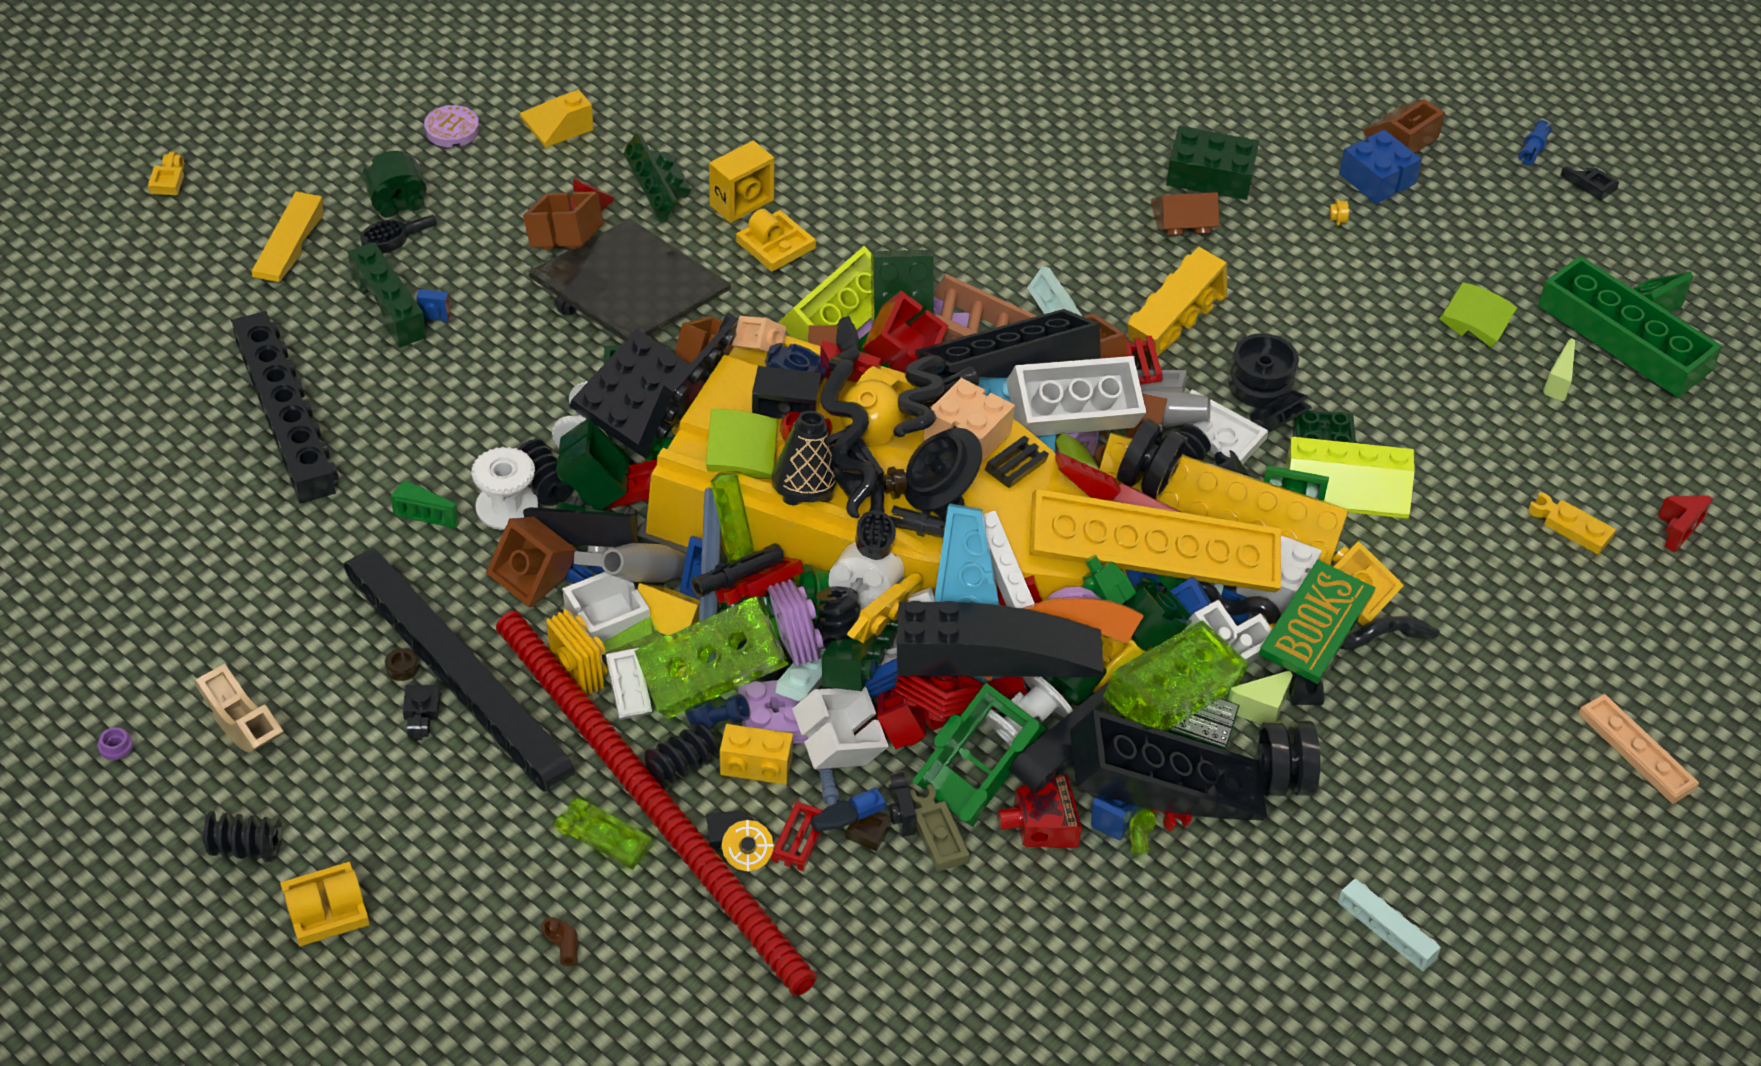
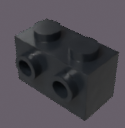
[752,366,821,419]

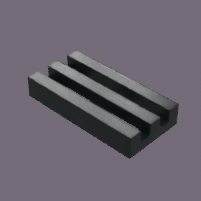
[984,435,1049,488]

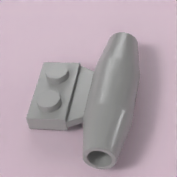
[1137,370,1211,427]
[574,543,687,583]

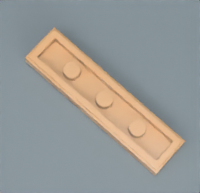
[1578,693,1699,804]

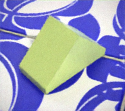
[1228,670,1293,724]

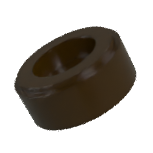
[385,648,419,681]

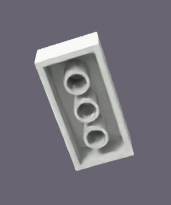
[1006,356,1146,436]

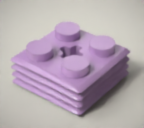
[768,579,824,667]
[738,680,808,744]

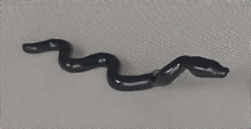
[821,316,878,518]
[893,355,950,438]
[1199,581,1440,650]

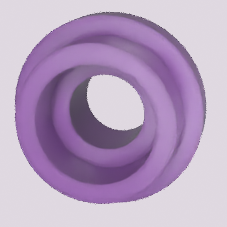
[97,727,133,760]

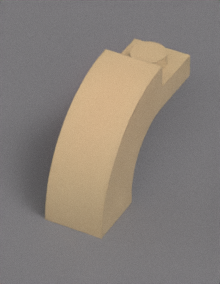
[195,663,284,753]

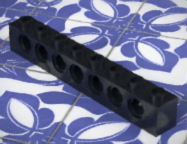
[231,311,339,504]

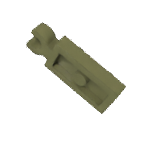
[910,784,970,872]

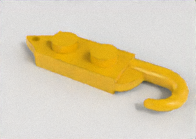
[847,572,923,643]

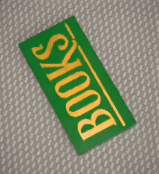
[1259,560,1376,684]

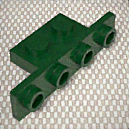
[624,133,691,222]

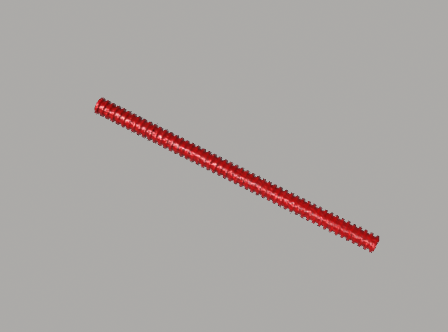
[496,611,817,996]

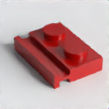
[606,459,657,509]

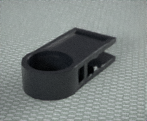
[1250,390,1312,432]

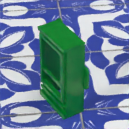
[912,683,1047,827]

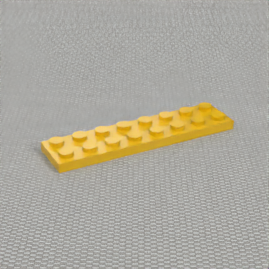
[1099,432,1349,566]
[1030,489,1281,593]

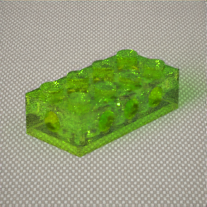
[634,596,789,719]
[1103,620,1249,732]

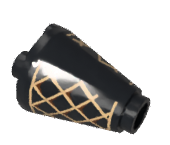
[771,411,837,505]

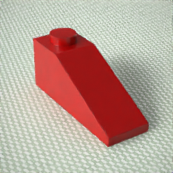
[877,686,926,750]

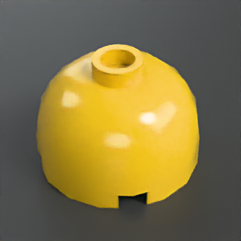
[841,380,906,446]

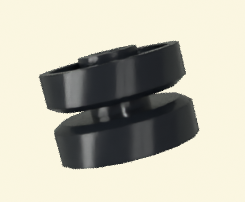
[1228,333,1299,408]
[1116,418,1188,499]
[1257,721,1320,796]

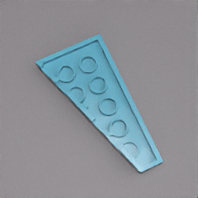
[935,504,1002,712]

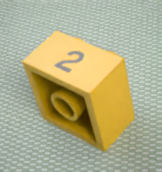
[709,140,774,223]

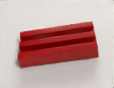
[1126,335,1163,385]
[771,801,823,872]

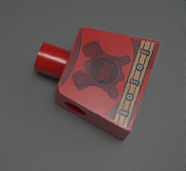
[997,775,1082,848]

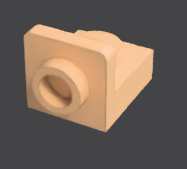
[732,316,786,353]

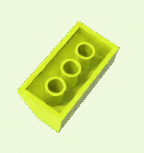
[779,246,872,342]
[1286,437,1415,519]

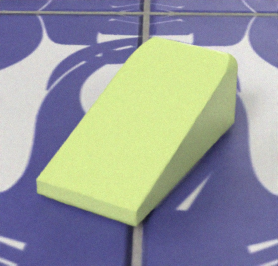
[1543,338,1575,401]

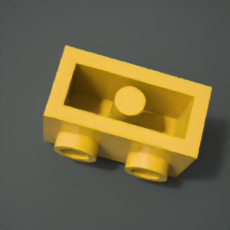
[720,724,793,785]

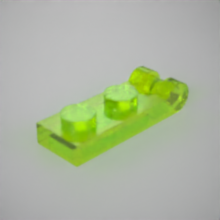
[553,797,653,870]

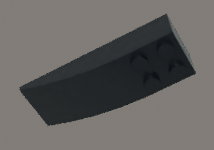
[915,309,1101,378]
[897,601,1103,677]
[1070,709,1267,821]

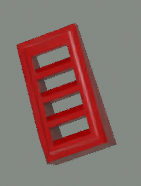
[1055,452,1121,501]

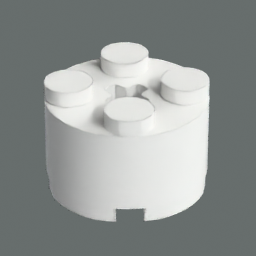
[828,541,904,611]

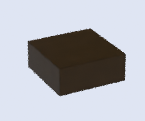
[846,812,892,852]

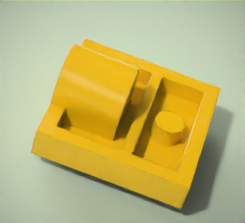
[736,209,816,272]

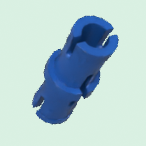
[1518,120,1552,165]

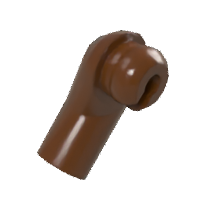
[541,917,578,966]

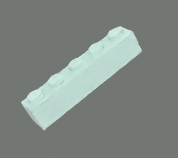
[1338,878,1441,972]

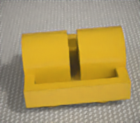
[280,862,370,947]

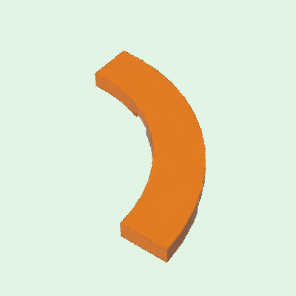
[981,596,1144,681]

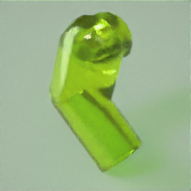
[1129,809,1156,855]

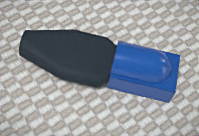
[811,787,886,832]

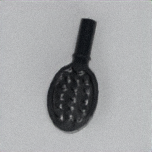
[360,214,437,254]
[855,484,896,560]

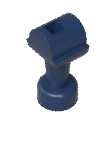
[685,694,750,731]

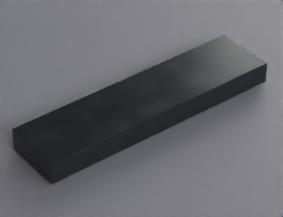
[523,507,638,547]

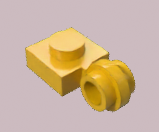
[148,151,184,195]

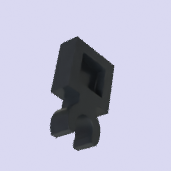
[889,772,916,837]

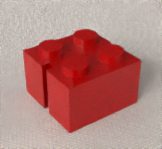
[862,291,949,373]

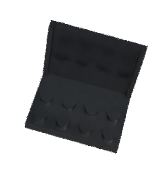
[569,312,738,459]

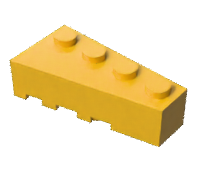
[1127,246,1227,356]

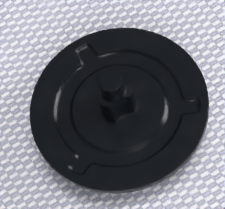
[905,428,982,512]

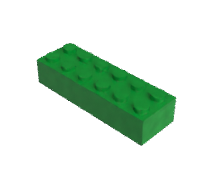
[1538,256,1722,398]

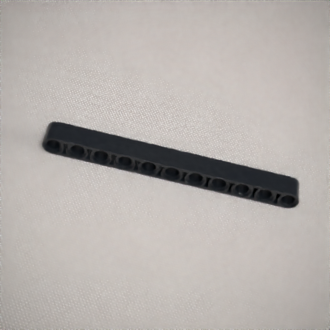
[344,547,575,792]

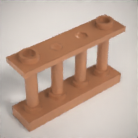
[934,274,1036,343]

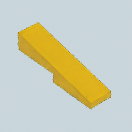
[252,191,323,282]

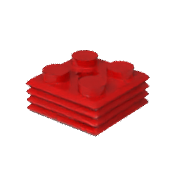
[893,676,984,722]

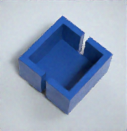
[1339,129,1422,204]

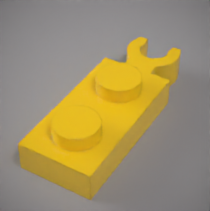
[1528,492,1616,555]

